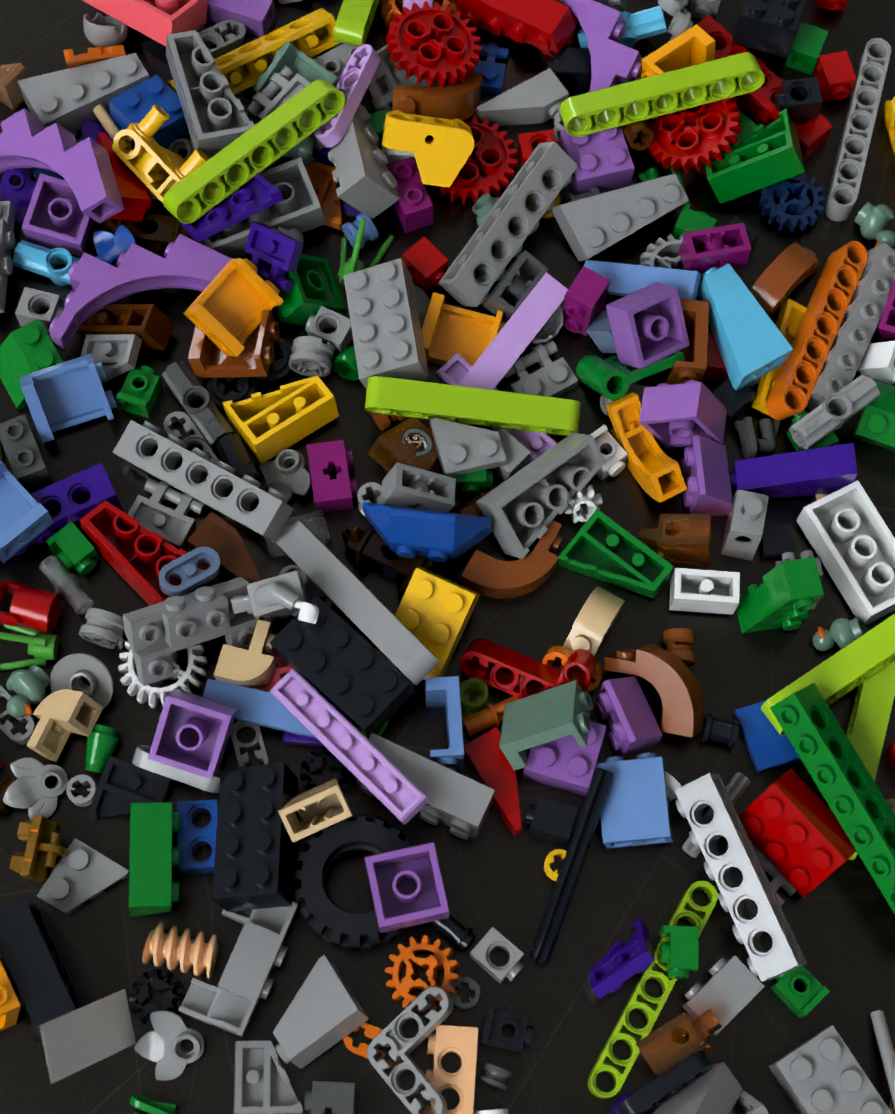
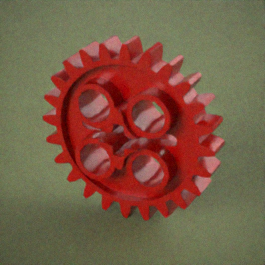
[386,1,482,87]
[648,98,742,174]
[426,115,517,205]

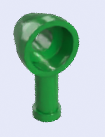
[332,346,359,381]

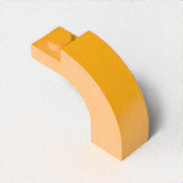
[605,392,687,503]

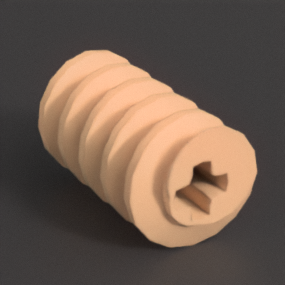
[142,921,219,979]

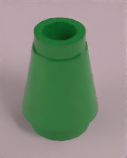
[85,724,120,774]

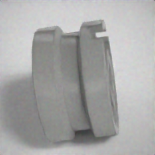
[288,336,335,377]
[78,608,125,650]

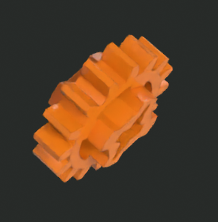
[385,935,461,1013]

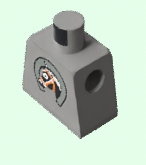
[721,490,769,561]

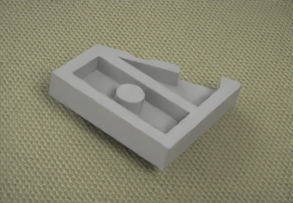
[80,334,142,384]
[430,418,507,477]
[37,838,129,915]
[234,1041,303,1114]

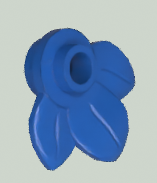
[93,225,137,267]

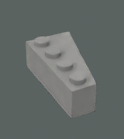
[166,30,255,156]
[17,53,149,133]
[328,104,400,219]
[550,174,689,262]
[476,433,605,559]

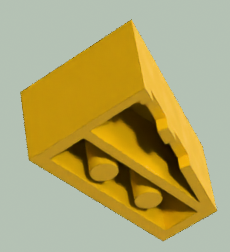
[222,375,339,465]

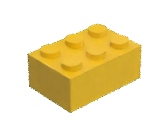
[379,567,480,680]

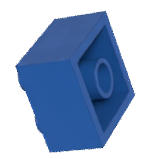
[109,75,190,149]

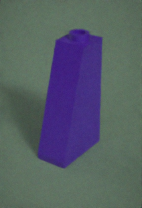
[729,443,858,498]

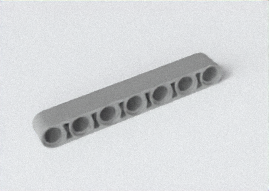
[825,38,891,222]
[276,519,440,686]

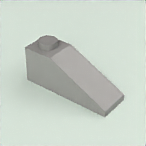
[476,68,569,127]

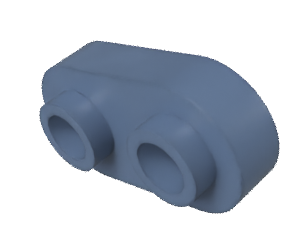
[159,547,220,597]

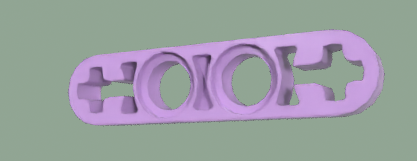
[314,44,380,148]

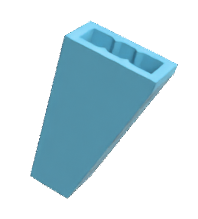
[697,263,793,391]

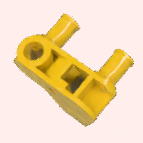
[112,104,210,203]
[382,110,474,188]

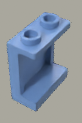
[19,353,117,443]
[0,460,54,563]
[425,676,464,772]
[596,753,674,849]

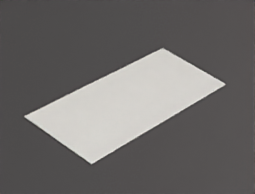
[40,989,136,1084]

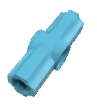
[577,6,667,55]
[12,240,80,286]

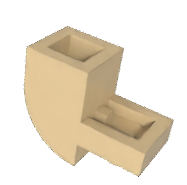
[563,585,625,657]
[214,620,277,688]
[26,689,104,762]

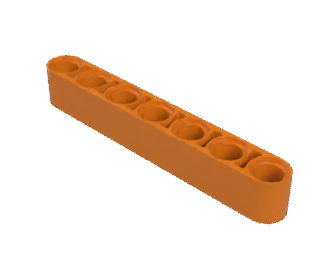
[766,241,868,421]

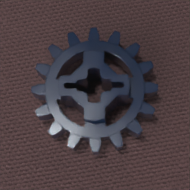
[759,172,826,233]

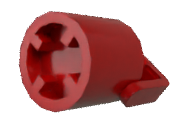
[0,581,62,634]

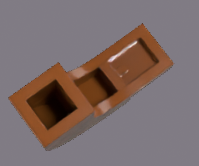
[392,72,483,121]
[749,242,822,319]
[461,520,564,599]
[604,644,704,737]

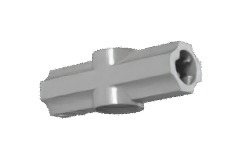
[789,374,880,450]

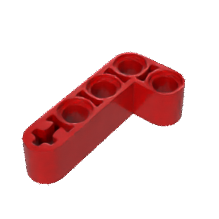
[460,638,597,699]

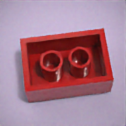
[739,768,856,898]

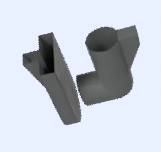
[734,417,780,459]

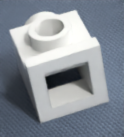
[590,424,628,481]

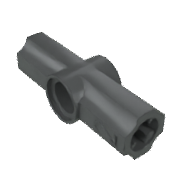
[161,361,234,449]

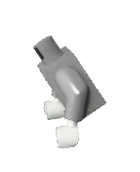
[231,570,319,624]

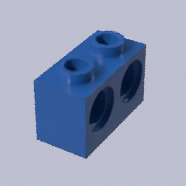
[177,799,219,875]

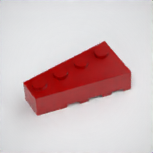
[454,0,576,53]
[80,500,215,606]

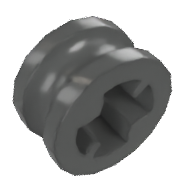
[449,977,480,1010]
[478,1062,513,1091]

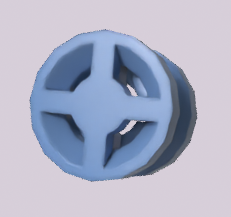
[342,213,379,249]

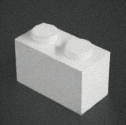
[669,568,740,615]

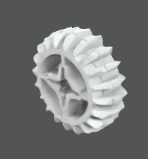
[118,641,207,708]

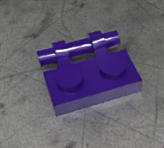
[244,222,304,293]

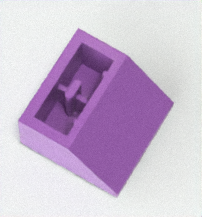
[680,435,733,518]
[595,676,663,758]

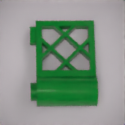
[576,351,685,400]

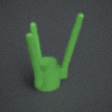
[337,218,394,286]
[0,624,58,671]

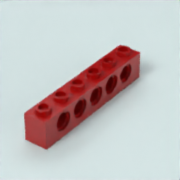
[697,15,832,161]

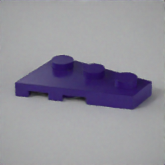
[179,173,284,242]

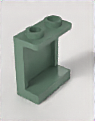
[254,41,340,101]
[499,680,593,771]

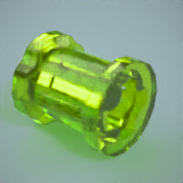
[460,678,488,714]

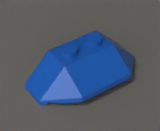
[363,502,492,562]

